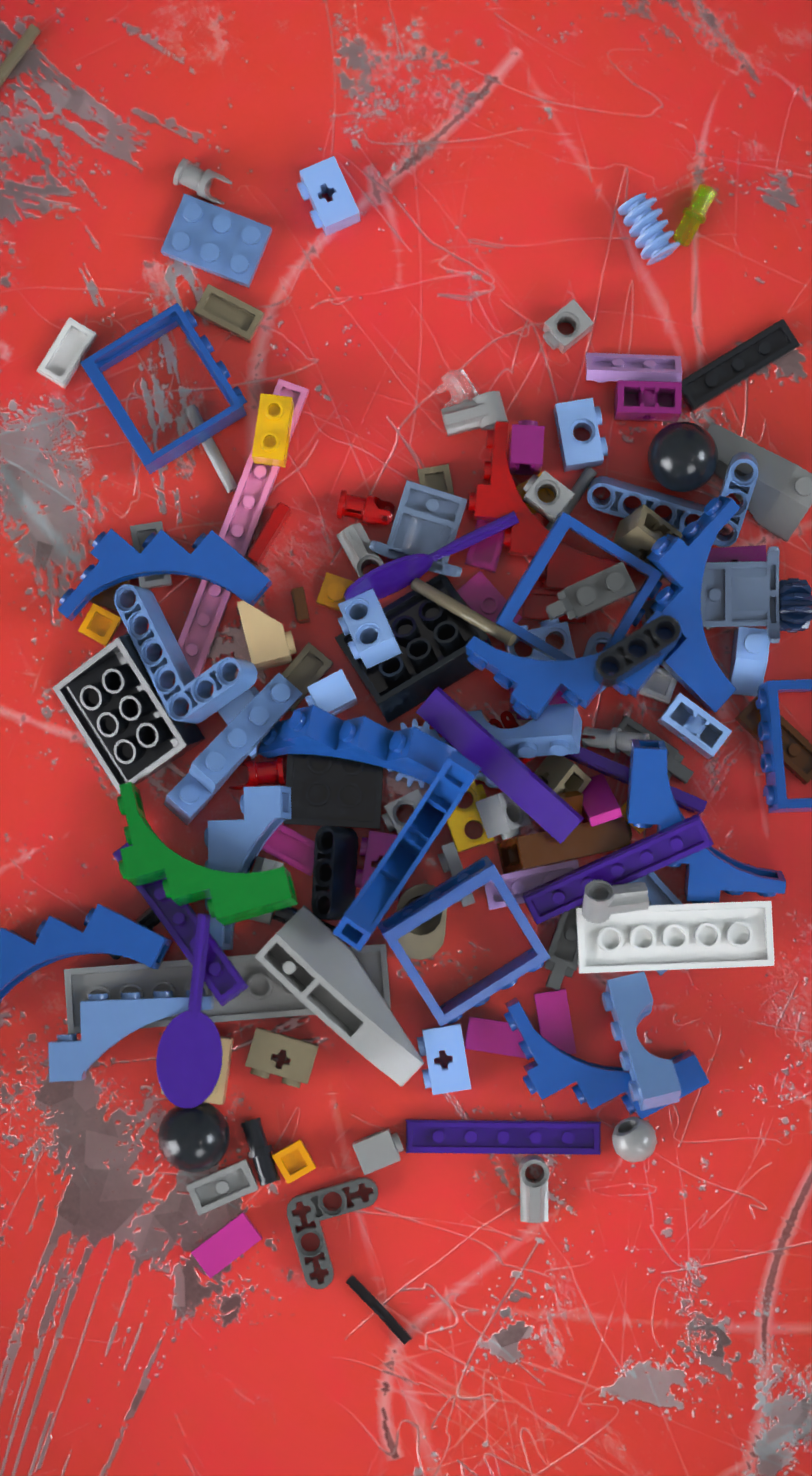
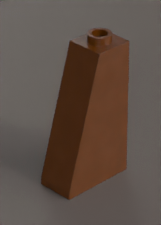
[497,815,632,874]

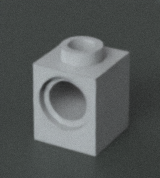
[543,299,594,354]
[523,470,575,524]
[381,788,423,834]
[475,792,531,840]
[352,1127,404,1175]

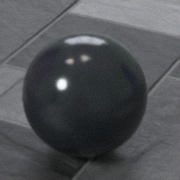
[648,422,718,492]
[158,1102,230,1173]

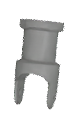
[172,158,233,204]

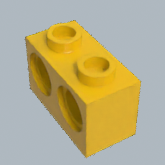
[252,393,294,468]
[447,780,495,853]

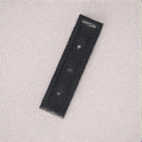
[681,319,800,412]

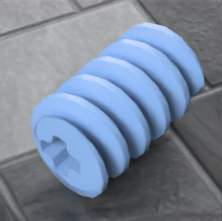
[617,193,680,265]

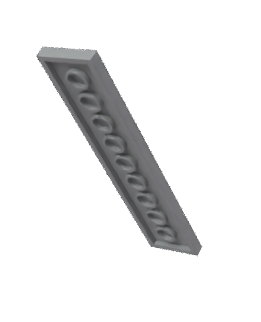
[64,944,391,1034]

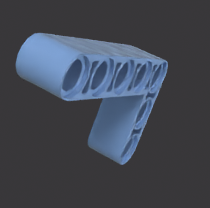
[587,452,759,547]
[114,584,257,724]

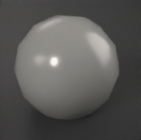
[612,1117,657,1163]

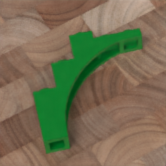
[117,782,298,926]

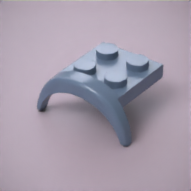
[369,480,468,577]
[701,546,780,643]

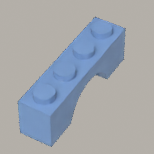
[446,703,582,758]
[601,971,682,1111]

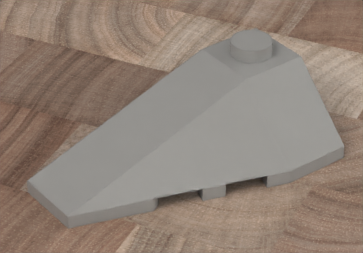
[707,422,812,542]

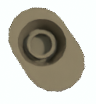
[396,884,447,960]

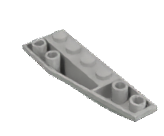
[254,905,424,1087]

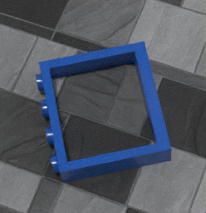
[80,303,247,474]
[494,512,663,661]
[755,679,812,813]
[378,855,551,1027]

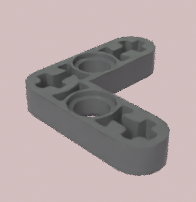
[287,1177,378,1289]

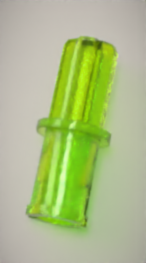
[673,184,717,247]

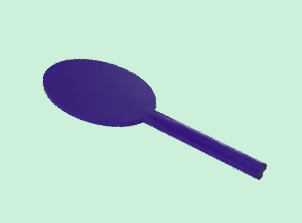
[344,511,519,601]
[156,913,223,1108]

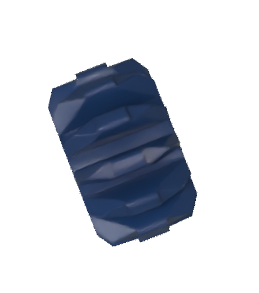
[779,578,812,633]

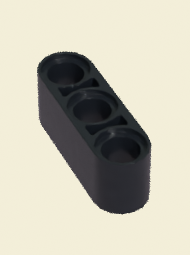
[594,615,681,687]
[311,826,358,921]

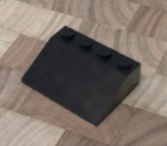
[335,574,493,723]
[52,634,205,795]

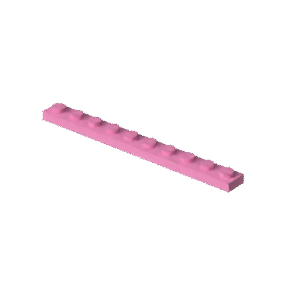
[174,378,309,678]

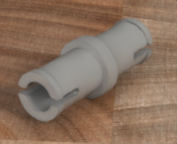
[582,726,650,753]

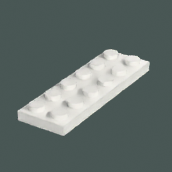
[576,901,775,973]

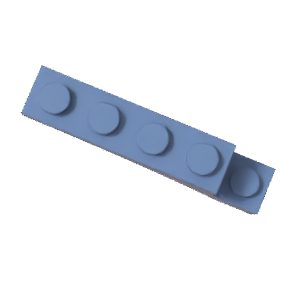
[164,673,303,825]
[204,786,291,950]
[48,989,214,1082]

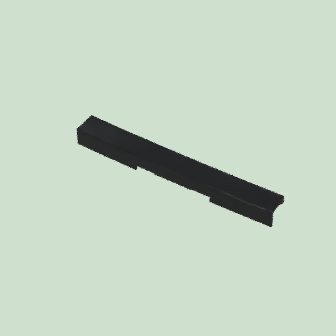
[346,1275,412,1344]

